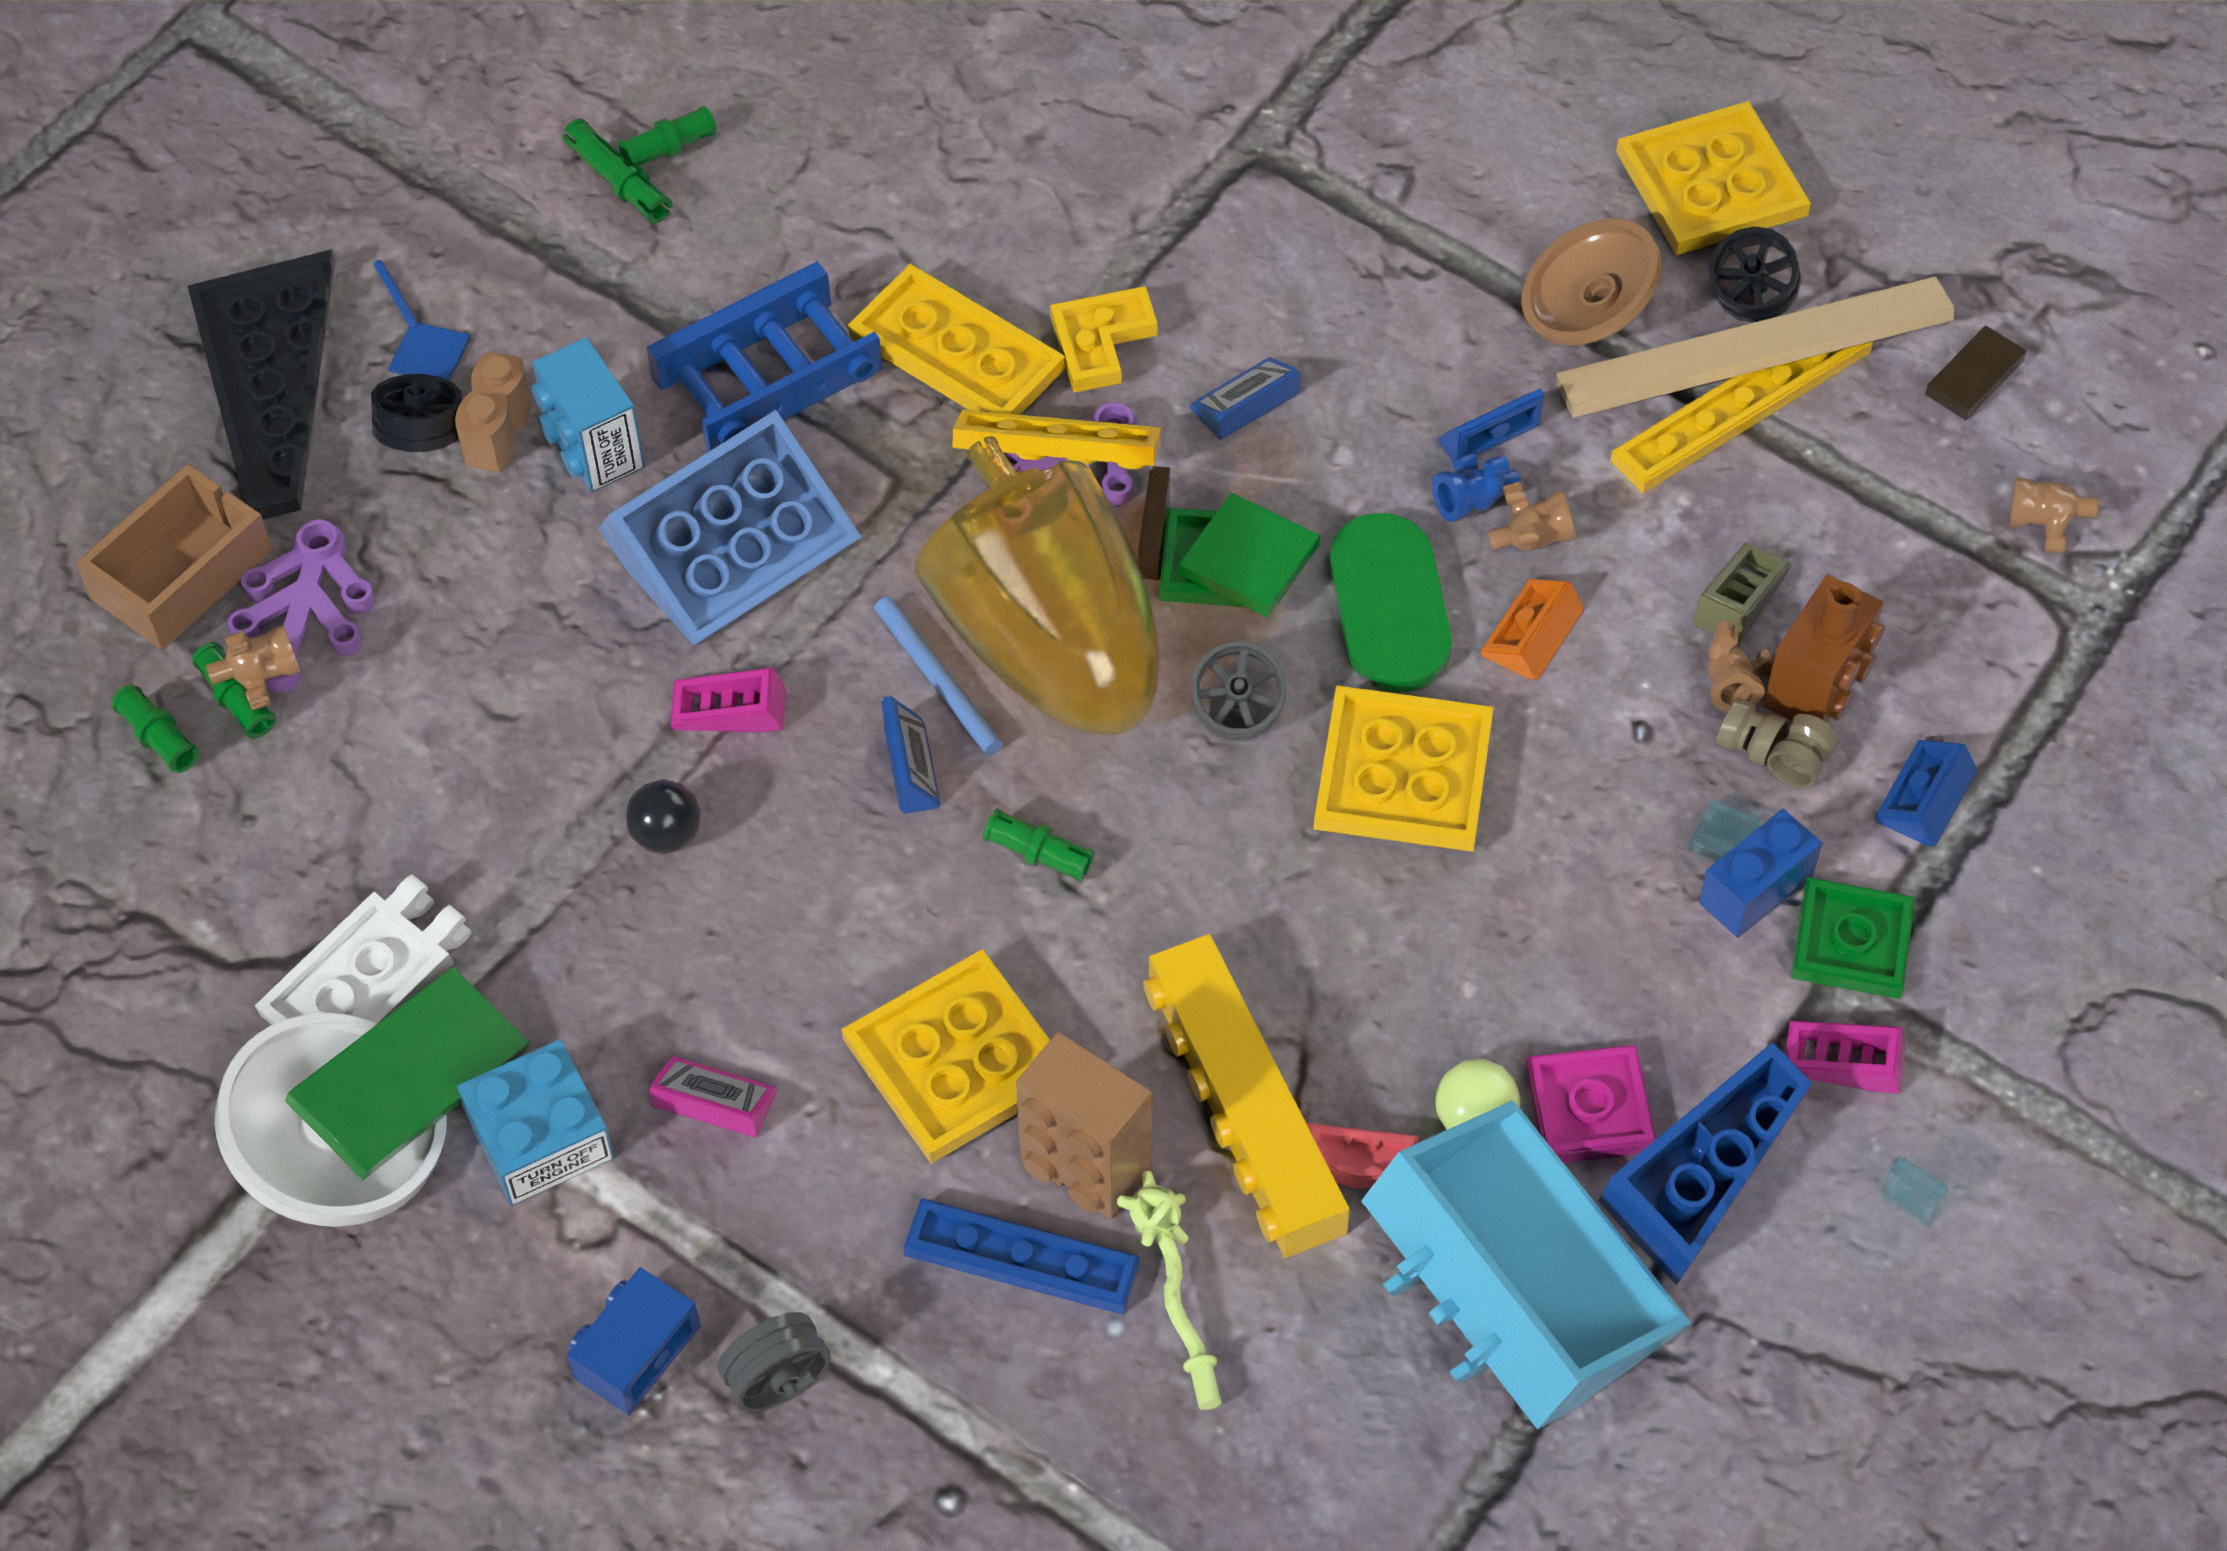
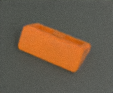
[1480,579,1584,680]

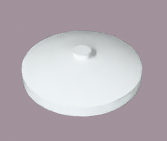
[215,1013,447,1227]

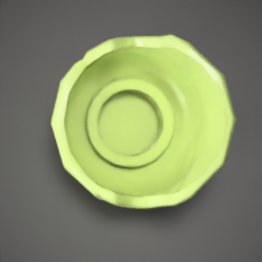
[1435,1059,1520,1130]

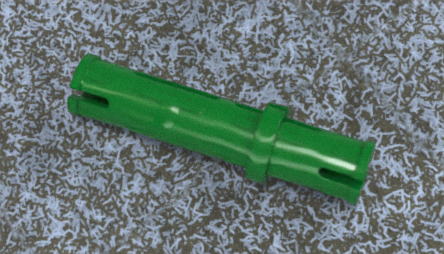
[562,118,673,224]

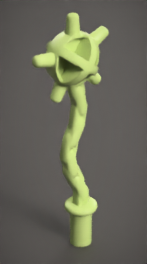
[1117,1171,1221,1410]

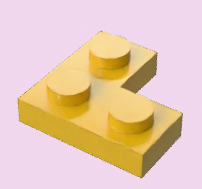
[1050,286,1158,393]

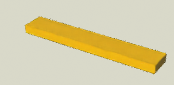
[1610,341,1873,494]

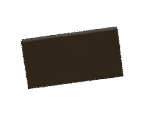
[1925,325,2026,420]
[1138,466,1170,580]

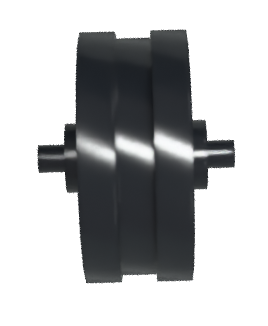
[1709,226,1802,323]
[371,374,462,452]

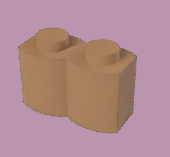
[455,351,531,472]

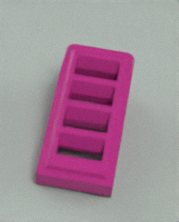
[670,668,786,732]
[1785,1020,1906,1094]

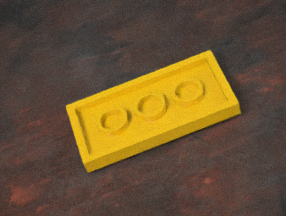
[848,264,1066,415]

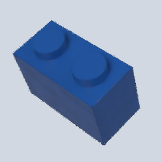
[1699,808,1823,938]
[567,1267,701,1416]

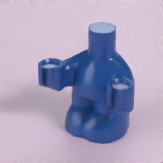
[1432,453,1521,522]

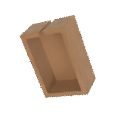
[76,464,273,651]
[1016,1032,1152,1220]

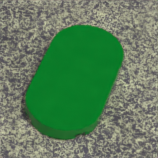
[1330,513,1452,692]

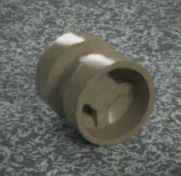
[1716,697,1788,767]
[1767,714,1839,789]

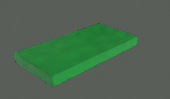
[285,967,530,1180]

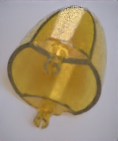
[915,436,1159,736]

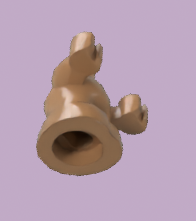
[2009,477,2099,553]
[1487,482,1577,551]
[1707,620,1776,712]
[205,624,301,711]

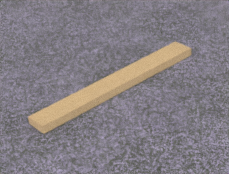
[1556,276,1954,418]

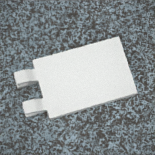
[255,874,472,1025]

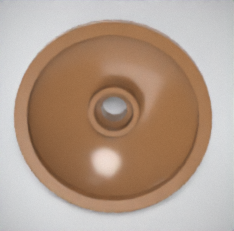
[1521,219,1662,346]

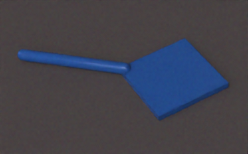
[374,260,471,381]

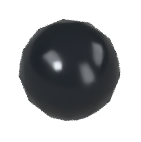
[626,779,701,855]

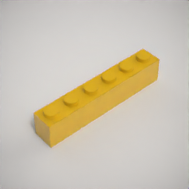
[1143,934,1350,1259]

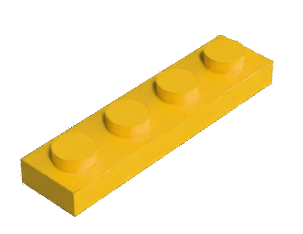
[952,410,1162,469]

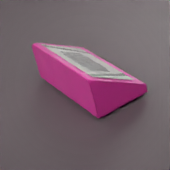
[649,1056,777,1138]

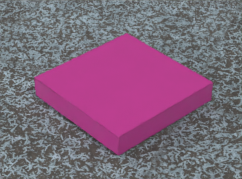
[1525,1045,1657,1163]

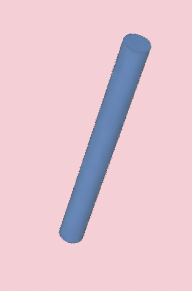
[874,596,1003,756]

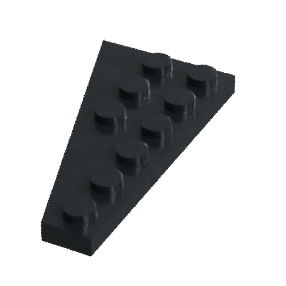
[187,249,335,520]

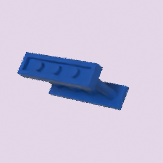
[646,261,882,452]

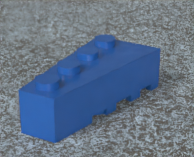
[1598,1042,1812,1285]

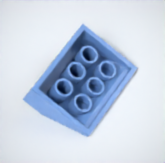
[598,410,862,646]

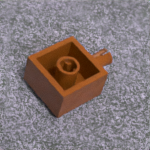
[1763,574,1885,723]

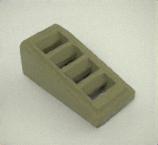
[1694,542,1791,643]

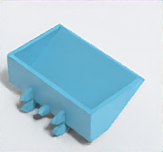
[1361,1100,1692,1430]

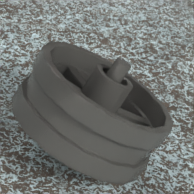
[1192,641,1286,741]
[717,1312,831,1413]

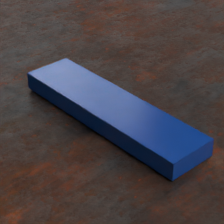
[904,1198,1140,1315]

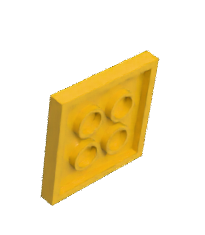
[1616,101,1811,255]
[1313,685,1494,852]
[841,949,1050,1164]

